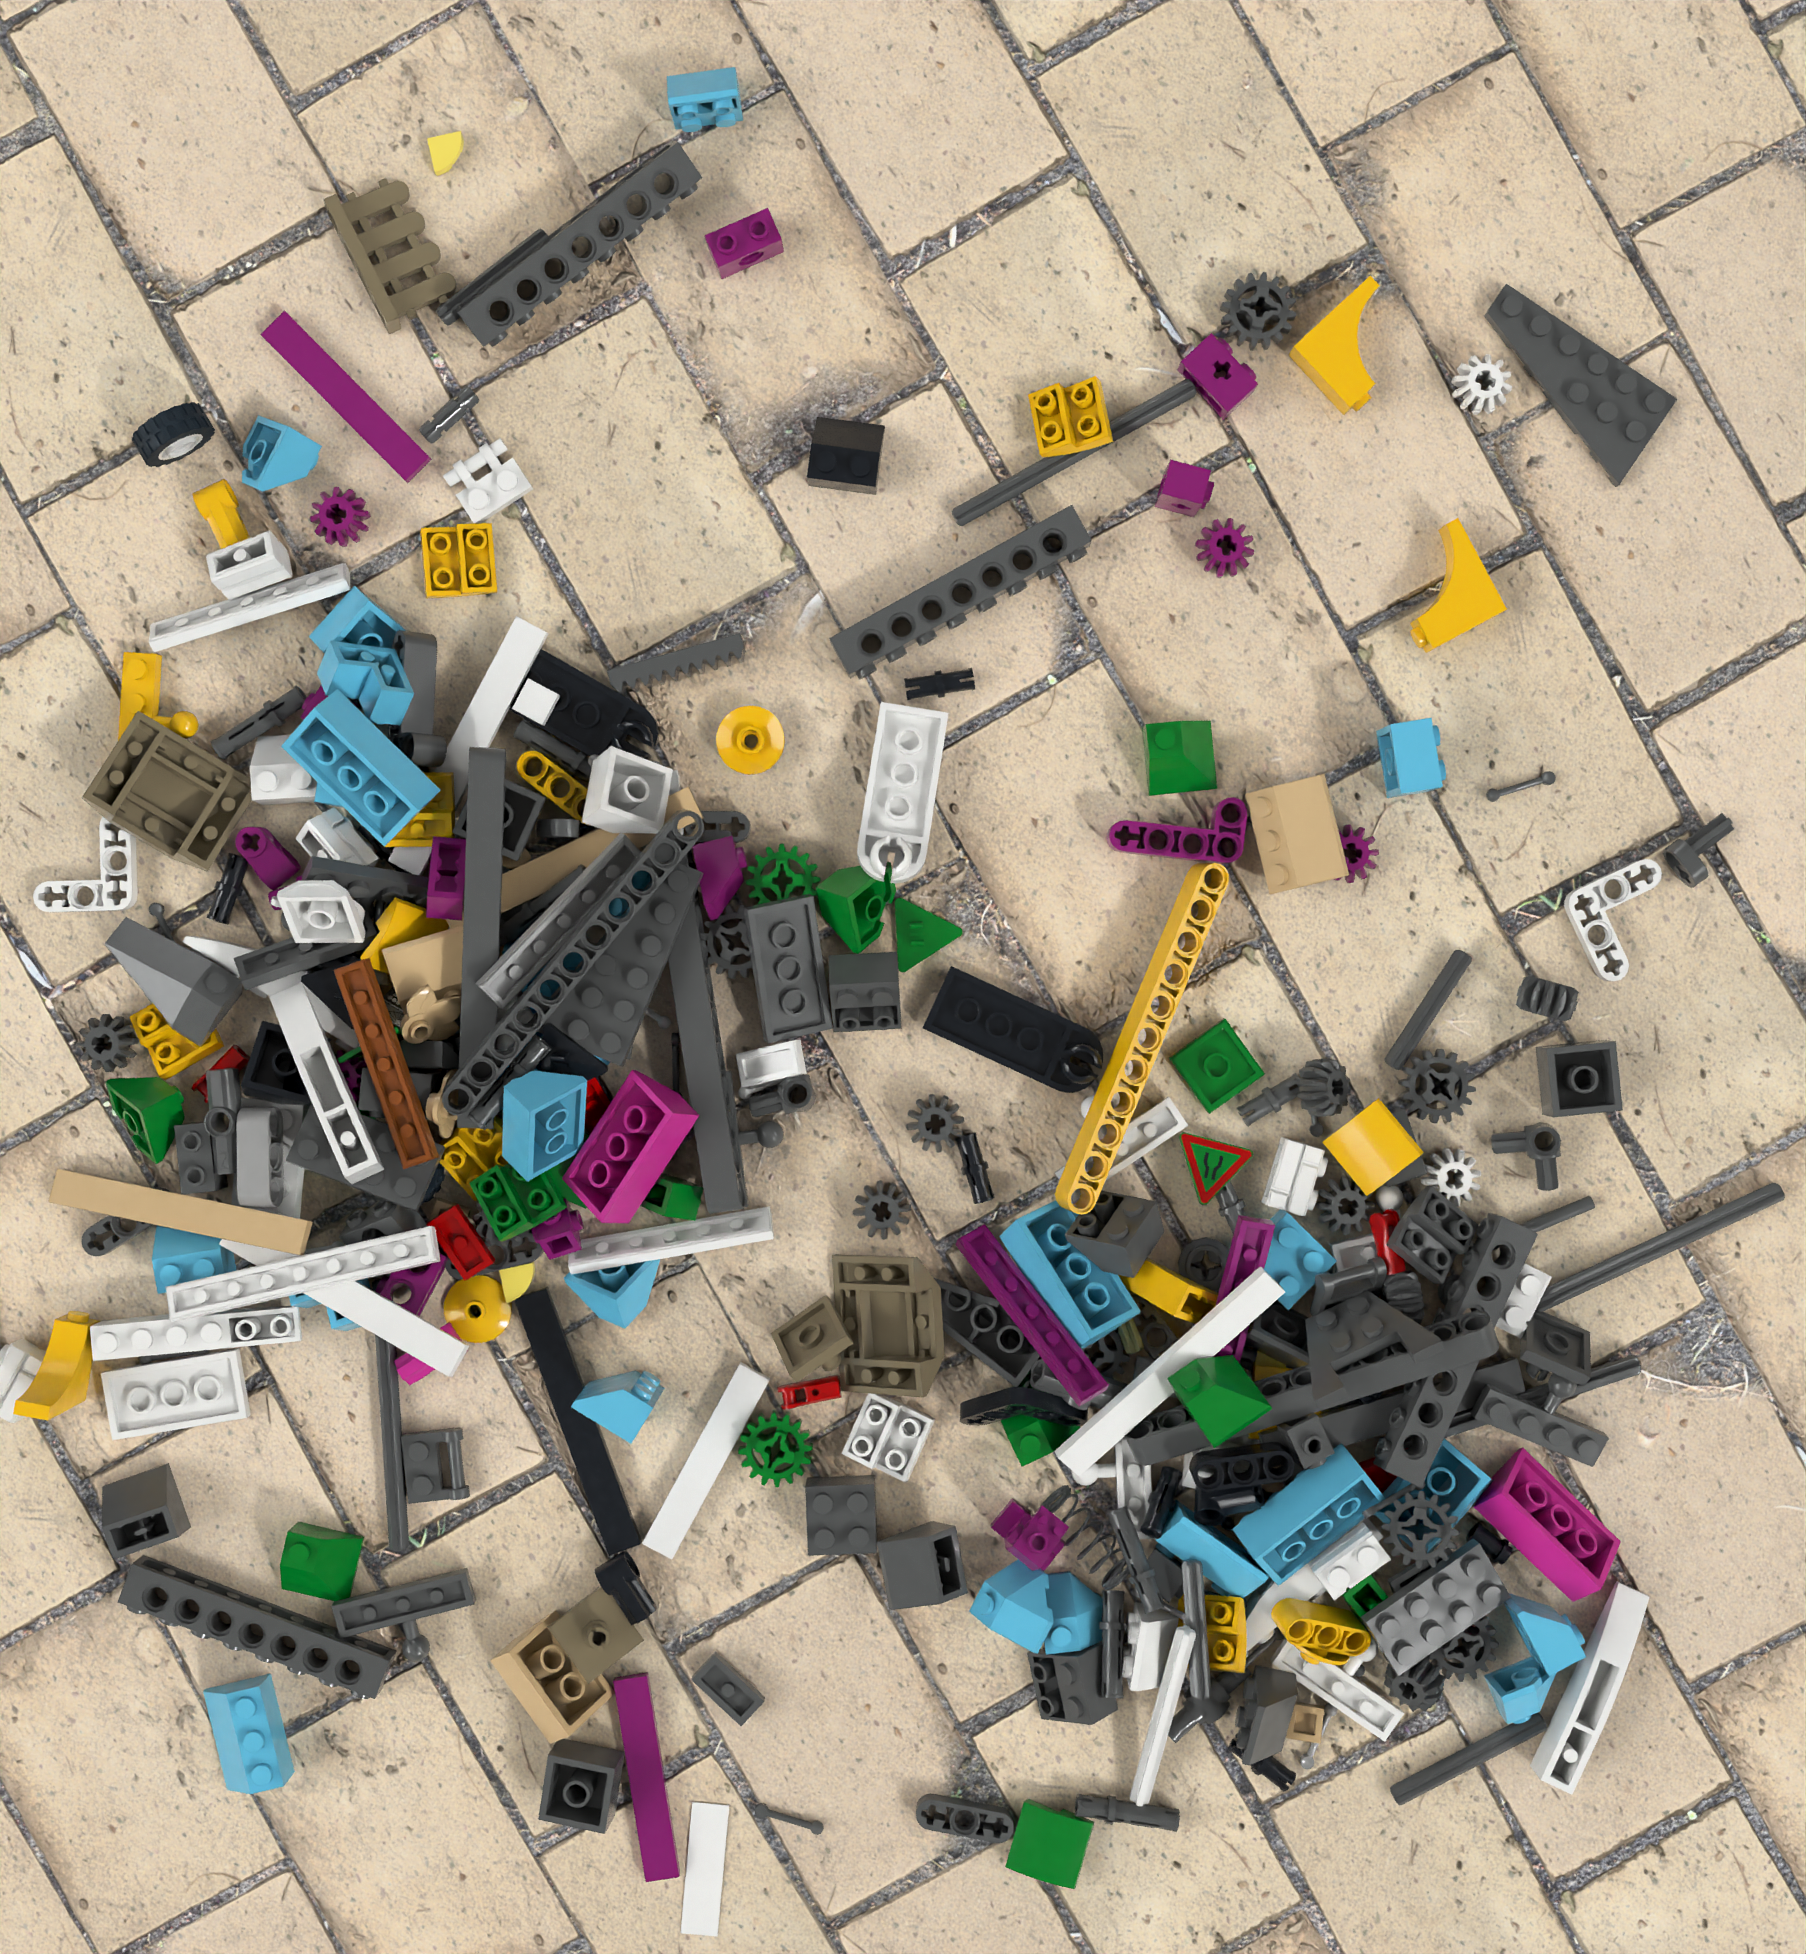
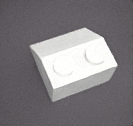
[250,735,317,805]
[582,746,673,834]

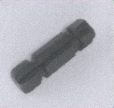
[419,386,479,443]

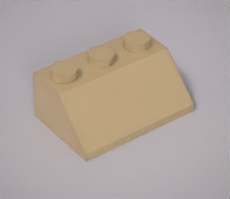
[1245,774,1349,895]
[382,925,463,1015]
[490,1610,615,1744]

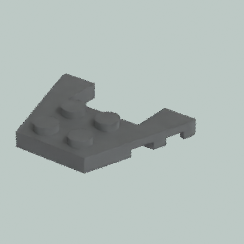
[1305,1291,1445,1409]

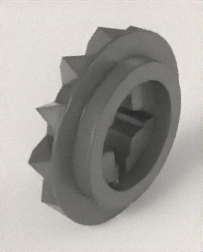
[1178,1237,1229,1291]

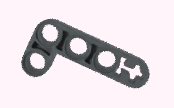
[388,630,447,768]

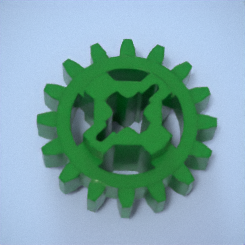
[746,844,821,905]
[738,1410,813,1487]

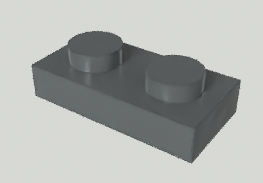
[691,1651,765,1726]

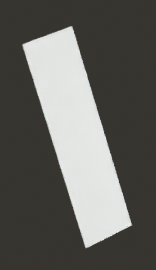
[680,1802,729,1937]

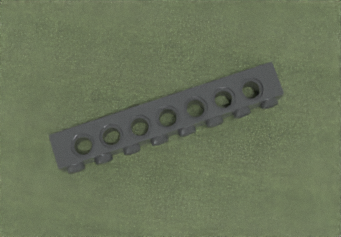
[455,140,703,347]
[829,505,1092,680]
[1373,1213,1538,1487]
[118,1555,397,1699]

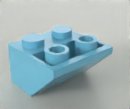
[667,67,743,132]

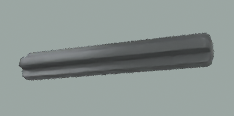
[436,229,548,326]
[1384,950,1472,1070]
[1182,1560,1211,1700]

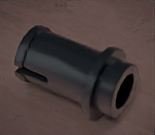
[1466,1522,1513,1565]

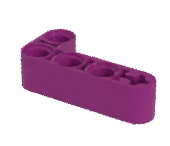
[1107,797,1247,864]

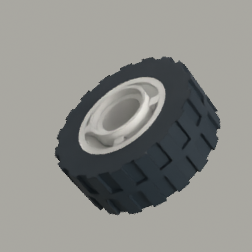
[132,402,215,467]

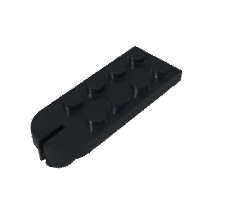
[509,649,659,760]
[923,966,1103,1093]

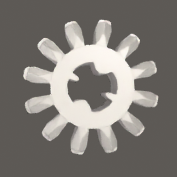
[1451,354,1512,415]
[1421,1148,1481,1207]

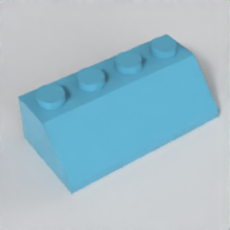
[281,689,441,847]
[999,1200,1141,1349]
[1232,1443,1386,1586]

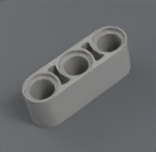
[236,1107,284,1208]

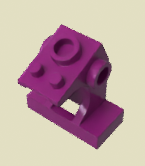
[991,1499,1069,1571]

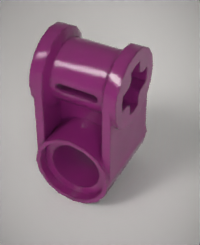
[235,827,301,890]

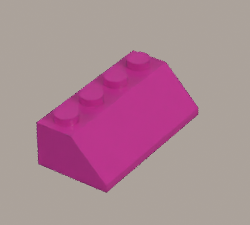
[562,1070,700,1223]
[1474,1447,1621,1602]

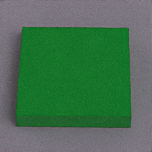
[1169,1018,1265,1114]

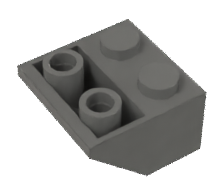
[829,952,902,1032]
[1065,1190,1164,1278]
[102,1463,191,1560]
[877,1521,968,1610]
[1027,1642,1118,1725]
[1235,1665,1298,1765]

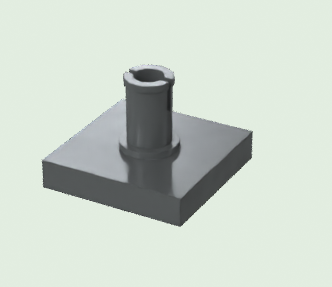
[1520,1310,1591,1386]

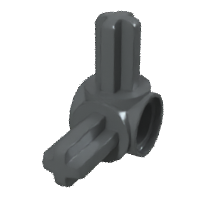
[749,1074,816,1117]
[1491,1122,1561,1191]

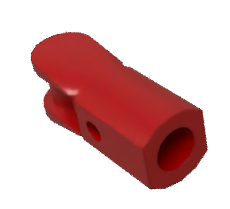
[191,1044,250,1104]
[1369,1209,1406,1275]
[777,1375,842,1410]

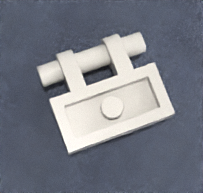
[443,438,533,524]

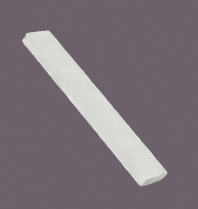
[149,563,351,652]
[568,1206,774,1275]
[642,1362,770,1560]

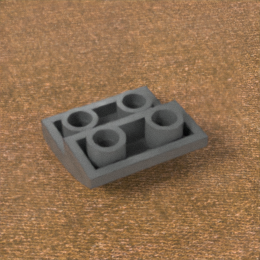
[1386,1186,1479,1284]

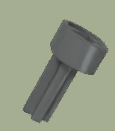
[1663,813,1734,888]

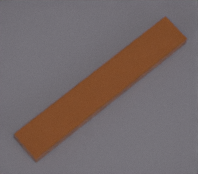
[334,958,439,1169]

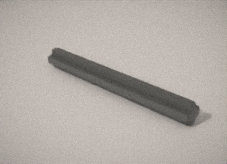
[1390,1712,1547,1805]

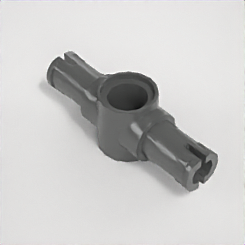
[1168,1668,1252,1743]

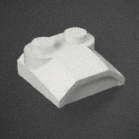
[277,880,366,943]

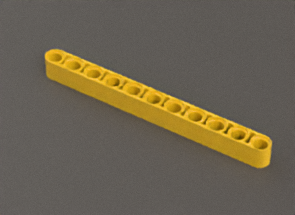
[1055,863,1229,1215]

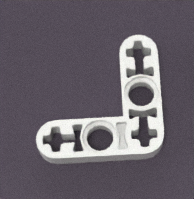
[33,817,138,912]
[1564,859,1662,981]

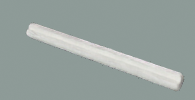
[1130,1625,1196,1807]

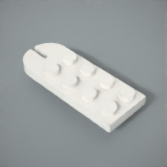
[857,702,949,883]

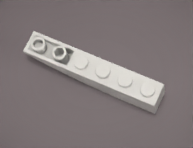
[183,936,360,1052]
[269,982,385,1184]
[90,1306,302,1361]
[1245,1518,1384,1658]
[1530,1581,1649,1794]

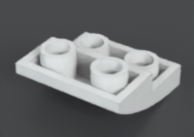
[841,1393,935,1482]

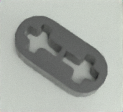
[685,811,751,843]
[536,819,580,839]

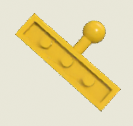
[118,652,199,741]

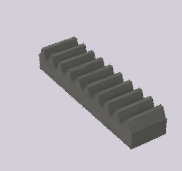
[607,633,746,696]

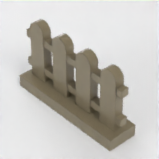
[323,178,456,334]

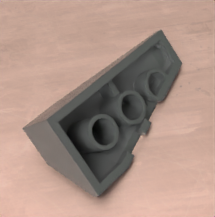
[105,917,242,1047]
[934,1278,1041,1388]

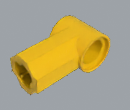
[192,479,250,549]

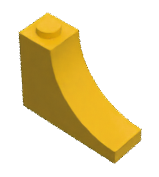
[1289,275,1380,415]
[1410,518,1507,653]
[1118,1258,1218,1324]
[13,1311,100,1421]

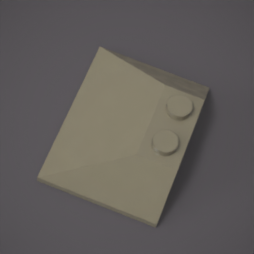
[82,711,252,872]
[832,1254,945,1397]

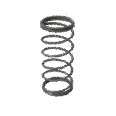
[1039,1485,1130,1590]

